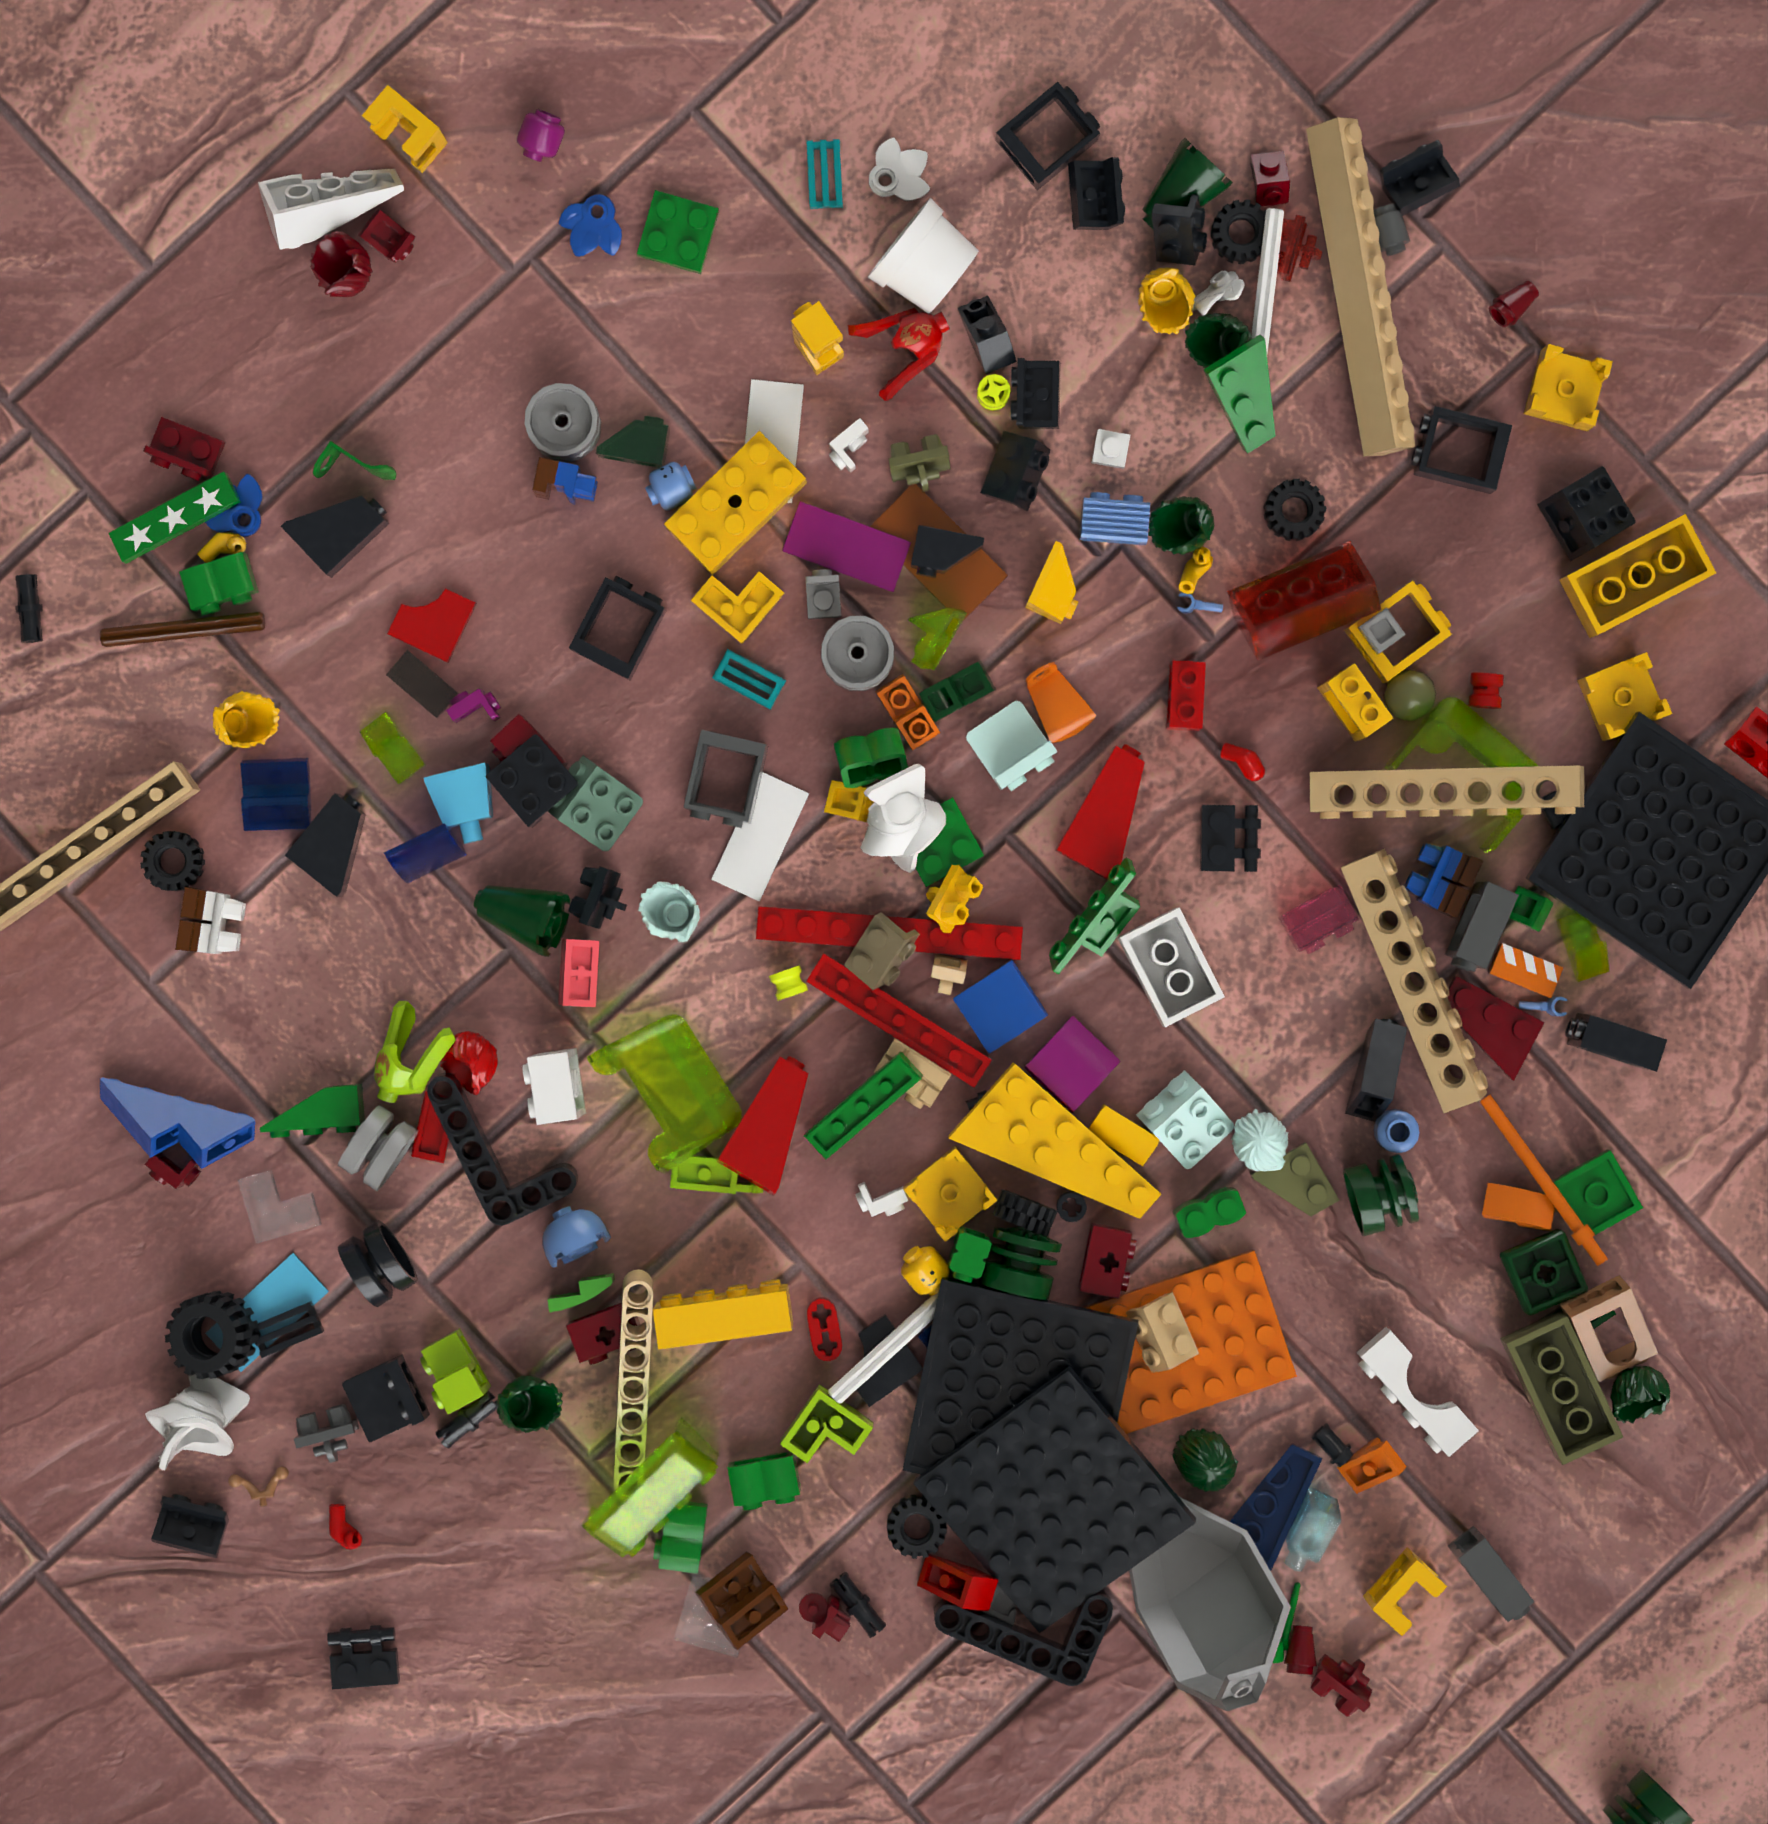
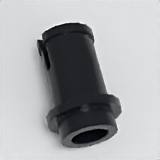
[1311,1423,1353,1467]

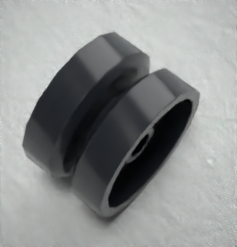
[338,1220,418,1307]

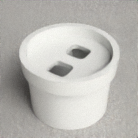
[868,198,979,314]

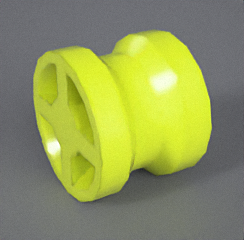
[977,374,1011,411]
[769,965,808,1001]

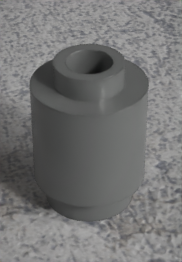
[1374,204,1410,256]

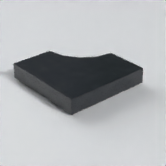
[857,1314,923,1407]

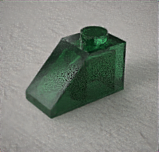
[596,416,670,468]

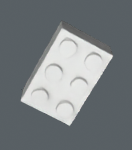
[1117,907,1225,1027]
[523,1048,586,1125]

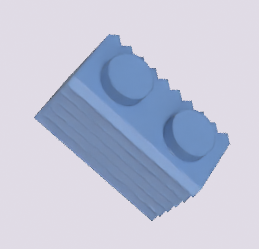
[1079,492,1150,545]

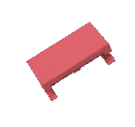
[558,938,599,1007]

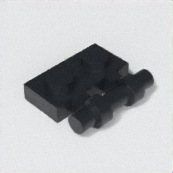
[1200,805,1261,872]
[327,1625,400,1690]

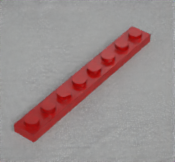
[756,906,1023,960]

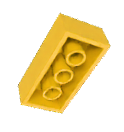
[664,431,807,575]
[1559,514,1716,638]
[653,1279,793,1350]

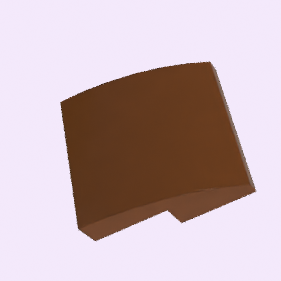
[695,1551,788,1650]

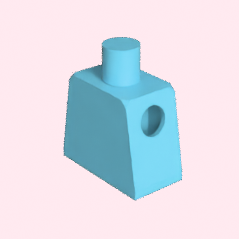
[423,763,493,844]

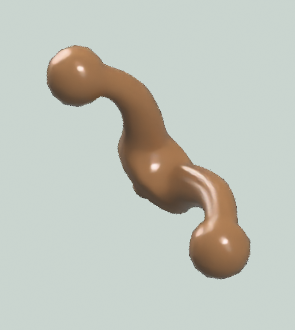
[228,1466,289,1507]

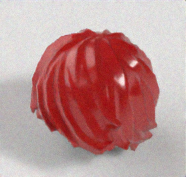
[440,1031,498,1095]

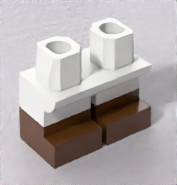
[175,887,246,954]

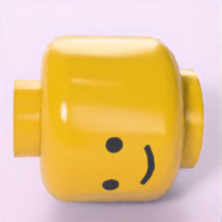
[901,1246,950,1296]

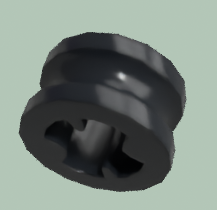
[1056,1191,1087,1222]

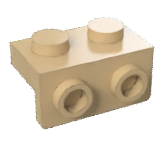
[1126,1292,1199,1373]

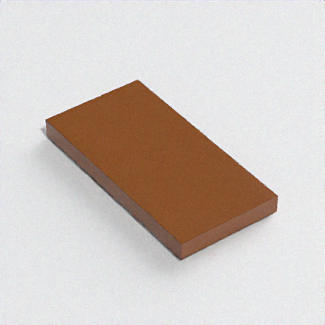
[870,484,1008,623]

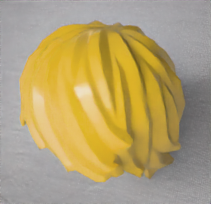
[1138,267,1196,335]
[212,691,280,748]

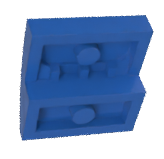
[953,960,1048,1054]

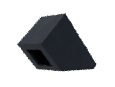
[958,296,1017,374]

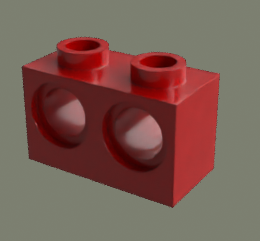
[1166,660,1206,731]
[1724,706,1768,778]

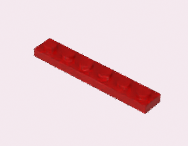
[806,953,992,1088]

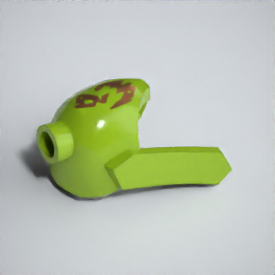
[374,1001,456,1103]

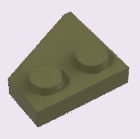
[1250,1142,1339,1217]

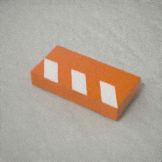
[1488,943,1563,998]

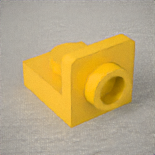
[824,780,874,822]

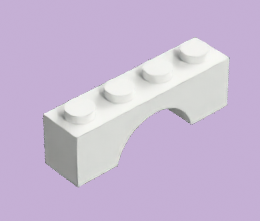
[1356,1327,1479,1457]

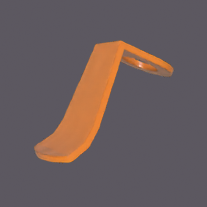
[1025,662,1096,743]

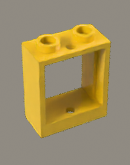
[1344,581,1452,683]
[1317,663,1394,742]

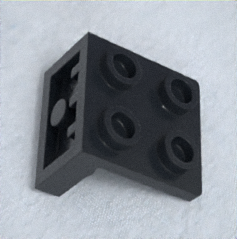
[1537,466,1636,561]
[485,734,578,828]
[342,1355,430,1442]

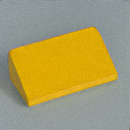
[1088,1104,1160,1167]

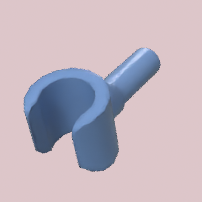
[1177,592,1223,614]
[1519,996,1568,1017]

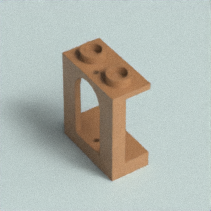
[1560,1275,1658,1382]

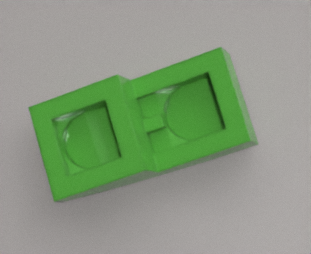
[547,1273,615,1313]

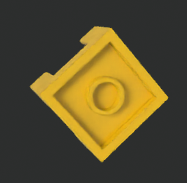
[362,85,448,173]
[1523,344,1613,431]
[1577,652,1673,741]
[903,1146,997,1242]
[1363,1547,1447,1636]

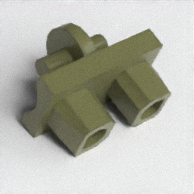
[888,434,951,492]

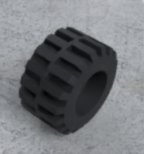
[165,1291,259,1379]

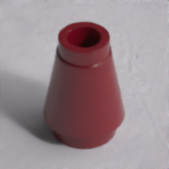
[1489,281,1539,328]
[1284,1625,1317,1675]

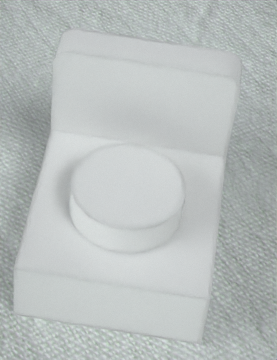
[829,418,869,473]

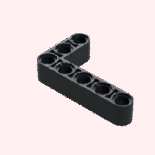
[427,1073,578,1226]
[934,1590,1113,1686]

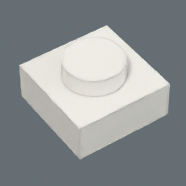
[1091,429,1130,469]

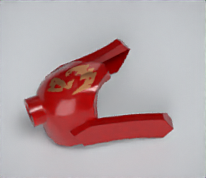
[848,307,950,401]

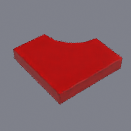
[387,588,477,663]

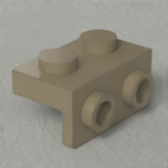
[844,912,920,990]

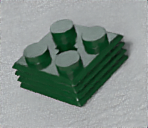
[1500,1229,1588,1316]

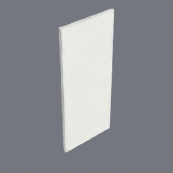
[739,379,804,503]
[711,772,809,902]

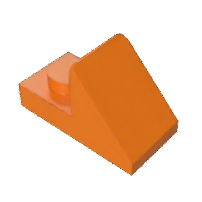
[1337,1437,1407,1494]

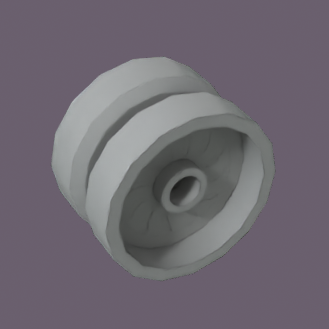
[524,383,602,462]
[821,616,894,691]
[338,1105,419,1191]

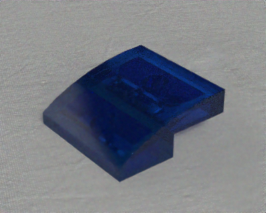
[240,758,311,831]
[384,823,467,884]

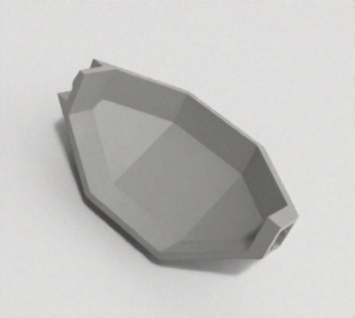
[1129,1496,1291,1711]

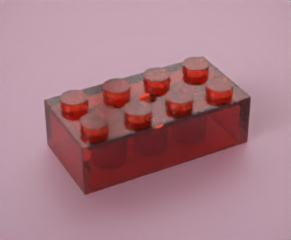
[1227,541,1381,661]

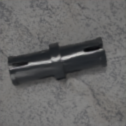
[15,574,43,643]
[436,1391,497,1449]
[829,1572,886,1638]

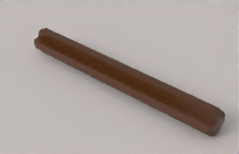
[100,612,265,647]

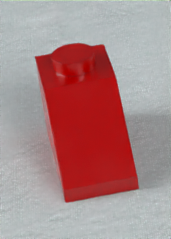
[917,1554,999,1611]

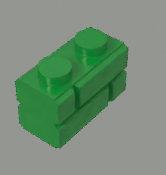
[948,1226,992,1283]

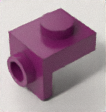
[446,688,501,723]

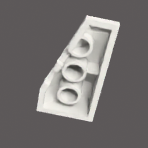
[258,169,404,250]

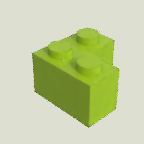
[420,1328,491,1415]
[780,1384,873,1464]

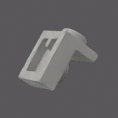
[805,569,841,619]

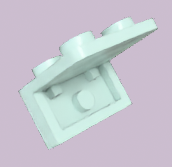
[966,701,1058,791]
[1136,1070,1234,1169]

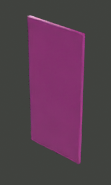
[782,501,911,592]

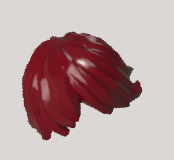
[310,231,373,297]

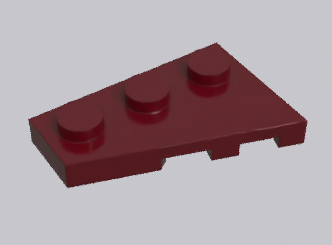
[1447,976,1545,1081]

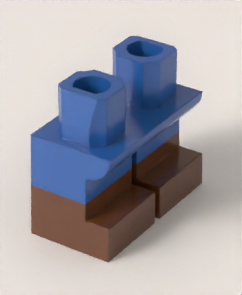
[532,457,598,505]
[1404,843,1483,918]

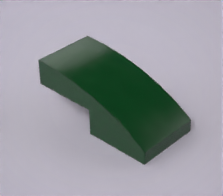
[919,661,996,722]

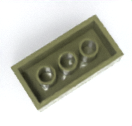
[1500,1311,1623,1465]

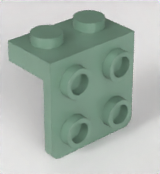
[548,755,643,851]

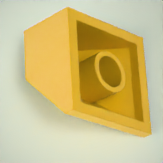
[1025,541,1079,624]

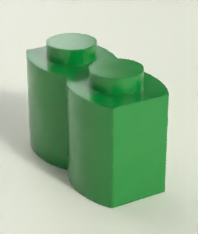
[179,552,259,615]
[834,728,908,788]
[1173,1187,1246,1238]
[727,1451,801,1510]
[653,1499,708,1574]

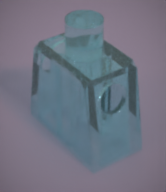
[1284,1487,1342,1572]

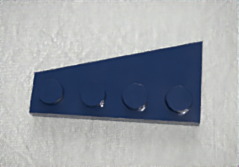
[1229,1443,1322,1571]

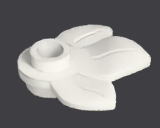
[869,137,930,201]
[1192,270,1245,316]

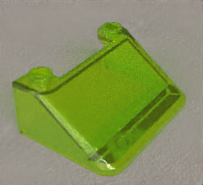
[586,1014,742,1173]

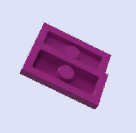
[1024,1016,1121,1113]

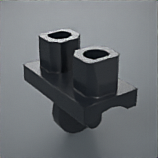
[568,866,627,929]

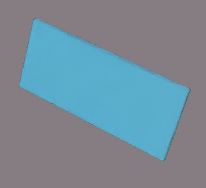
[205,1253,329,1372]

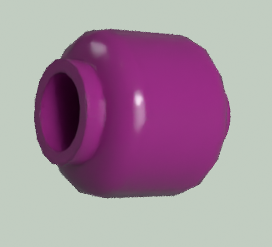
[517,109,565,162]

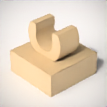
[931,954,968,995]

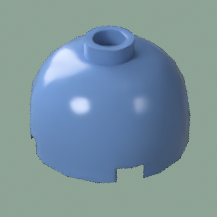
[542,1206,611,1268]

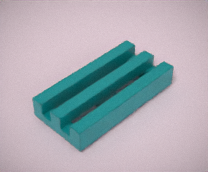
[807,139,843,209]
[712,649,786,710]

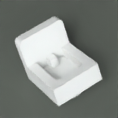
[855,1182,908,1217]

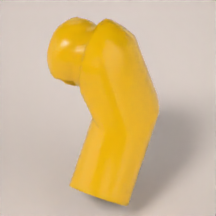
[197,532,246,563]
[1179,547,1213,594]

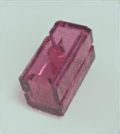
[1279,885,1359,954]

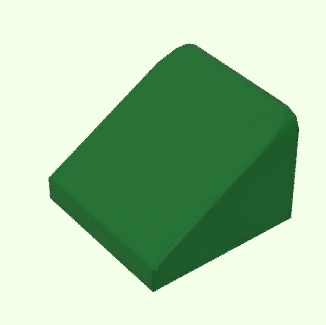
[1509,886,1553,932]

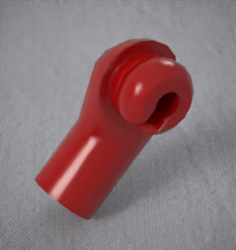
[1220,743,1265,781]
[329,1504,362,1550]

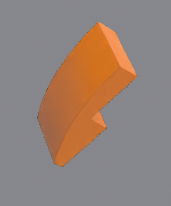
[875,674,940,751]
[1482,1183,1555,1231]

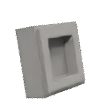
[1358,607,1406,655]

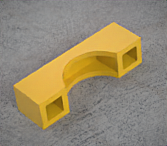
[791,301,844,375]

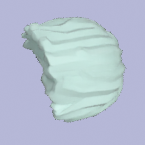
[638,881,700,942]
[1231,1109,1288,1171]

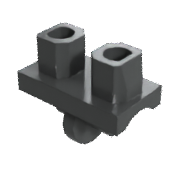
[294,1404,359,1463]

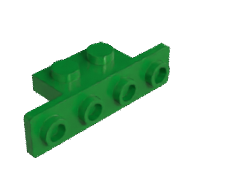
[1049,857,1141,974]

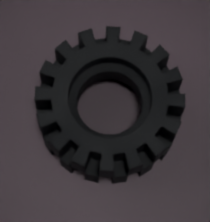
[1211,200,1266,264]
[1264,479,1326,541]
[140,831,205,891]
[992,1189,1057,1236]
[887,1494,947,1559]

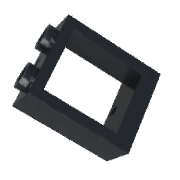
[995,82,1100,191]
[1411,406,1512,494]
[569,576,667,681]
[1565,1013,1667,1072]

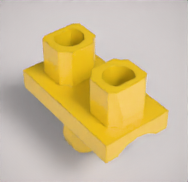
[926,865,983,933]

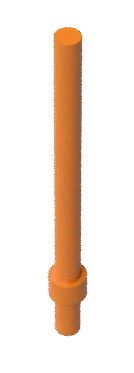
[1480,1094,1608,1266]

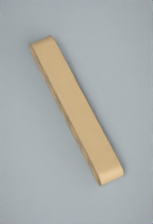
[614,1269,653,1499]

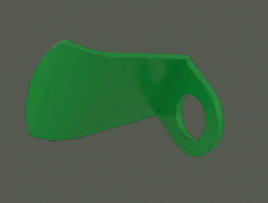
[313,441,397,480]

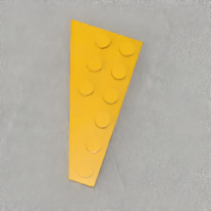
[947,1062,1161,1219]

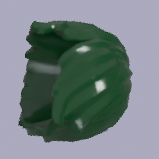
[1185,313,1252,368]
[1148,496,1215,555]
[1610,1366,1671,1424]
[496,1375,563,1433]
[1172,1428,1238,1492]

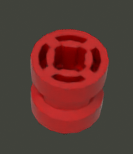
[1468,672,1504,709]

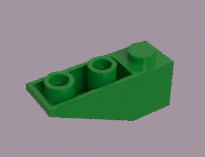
[260,1084,365,1138]

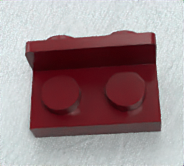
[143,417,225,481]

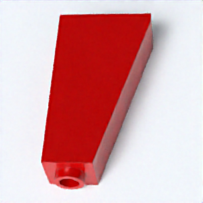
[1055,744,1145,880]
[717,1056,809,1196]

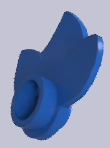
[559,194,622,257]
[205,474,263,537]

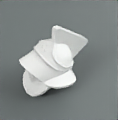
[860,764,946,873]
[145,1374,250,1471]

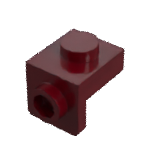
[1250,151,1290,206]
[358,209,415,263]
[144,1152,201,1189]

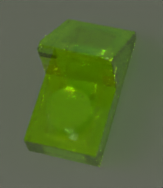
[908,608,967,670]
[359,712,426,785]
[1556,913,1610,982]

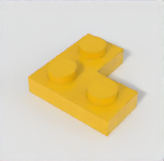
[691,572,785,644]

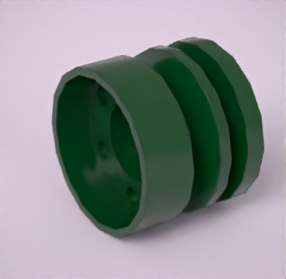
[1343,1154,1419,1236]
[981,1227,1062,1300]
[1603,1769,1695,1824]

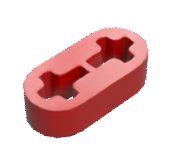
[807,1297,842,1361]

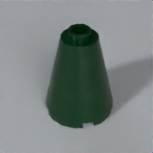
[1142,138,1233,229]
[474,885,570,957]

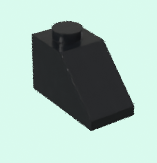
[911,525,984,578]

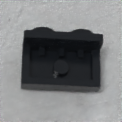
[1380,140,1460,216]
[1068,157,1125,230]
[1152,194,1207,266]
[1011,358,1061,429]
[980,431,1050,511]
[151,1494,229,1558]

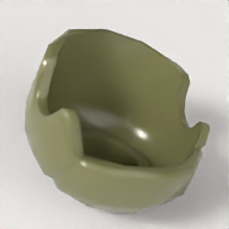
[1384,669,1437,721]

